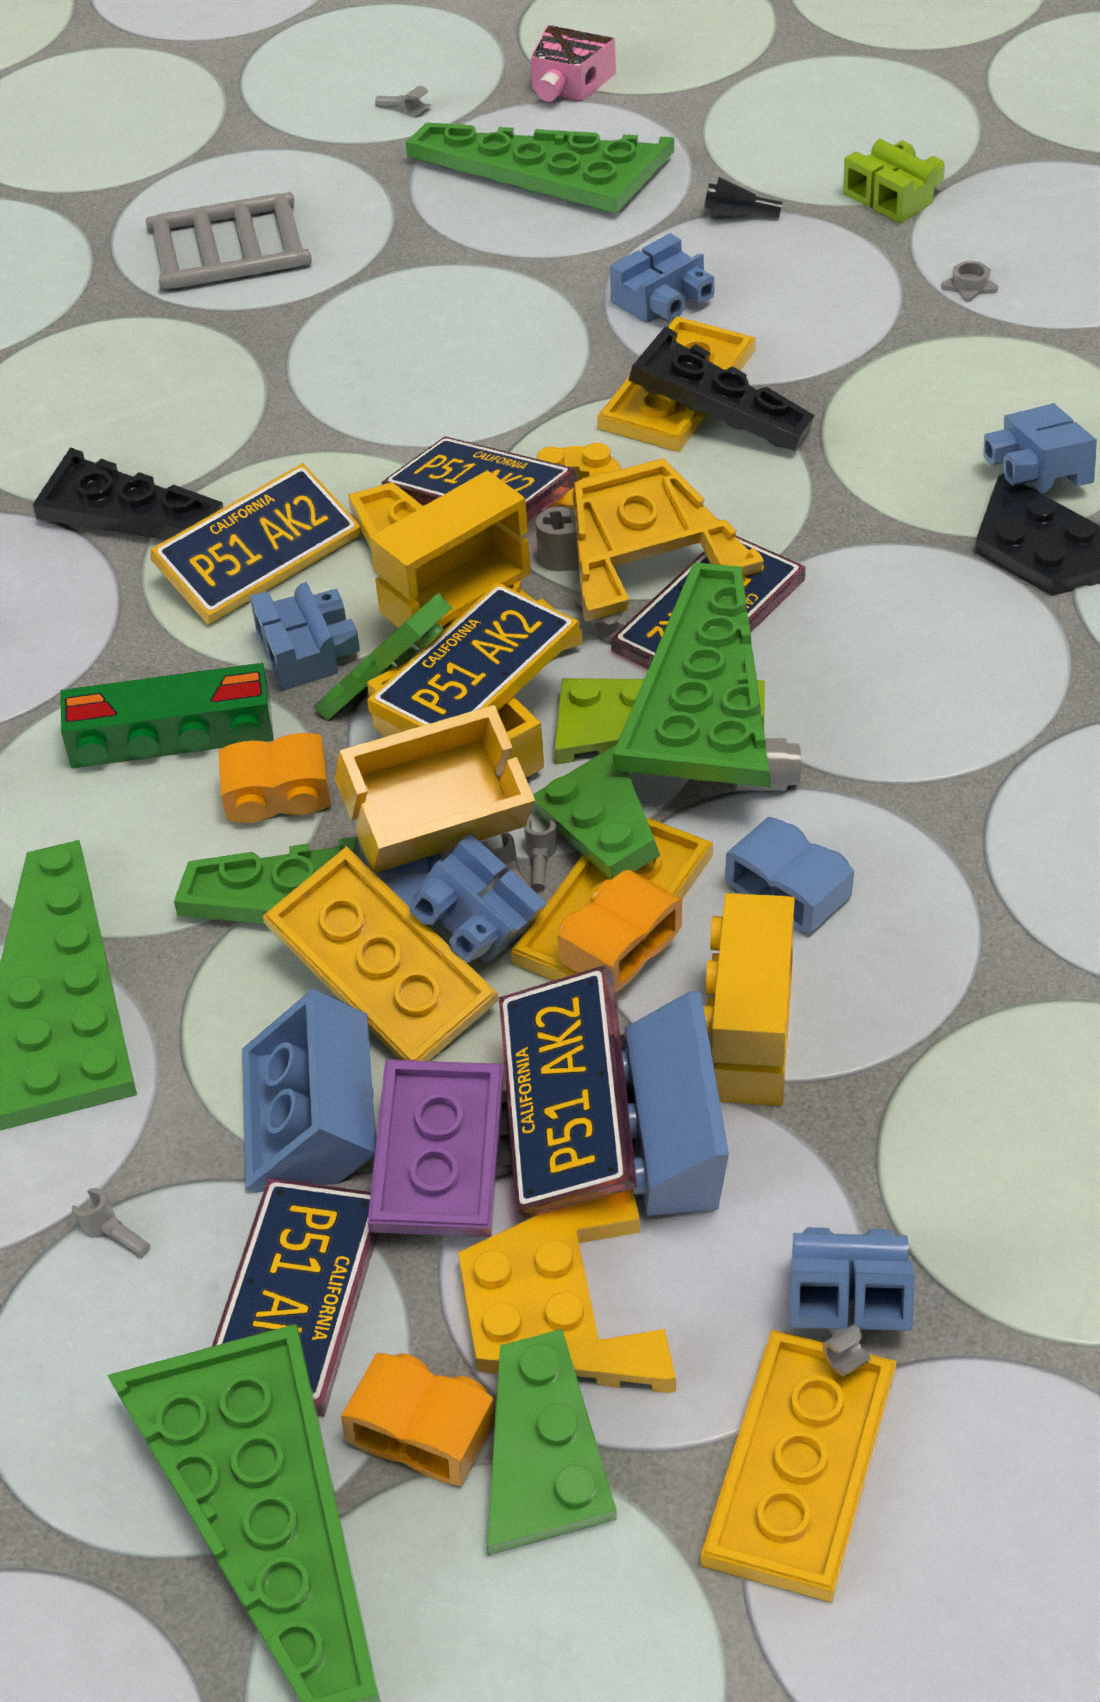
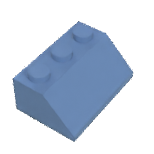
[242,988,377,1193]
[613,991,729,1216]

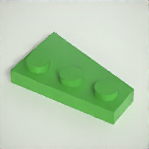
[314,593,452,721]
[533,744,660,879]
[174,836,360,924]
[487,1329,617,1555]

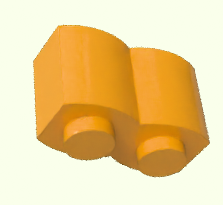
[218,733,331,823]
[557,869,682,993]
[341,1353,495,1486]

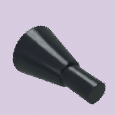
[704,176,782,218]

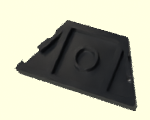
[975,473,1100,596]

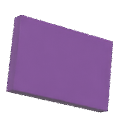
[368,1059,504,1237]

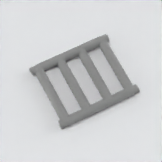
[146,192,312,290]

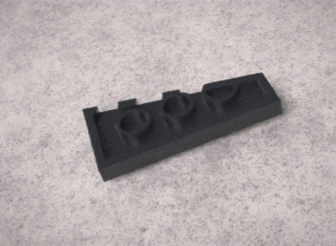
[628,326,815,451]
[32,447,224,540]

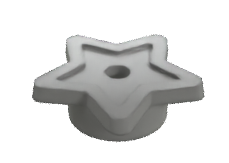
[942,261,999,302]

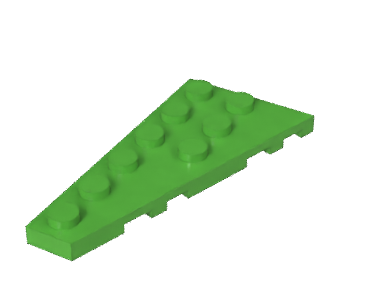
[405,122,674,213]
[613,562,771,788]
[0,840,137,1131]
[107,1324,381,1702]

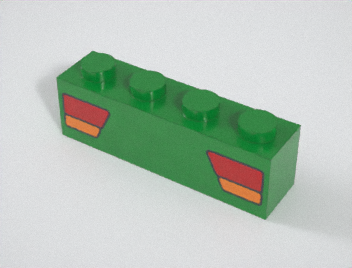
[60,663,274,769]

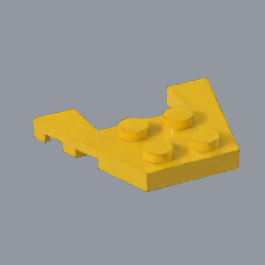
[572,458,764,622]
[458,1174,676,1393]

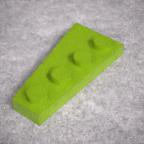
[555,678,765,765]

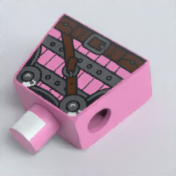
[531,25,616,102]

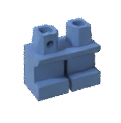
[609,233,715,323]
[983,403,1097,494]
[249,581,360,691]
[409,833,547,964]
[790,1227,915,1331]

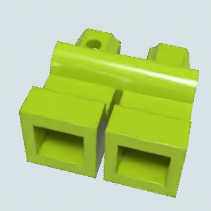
[843,139,945,224]

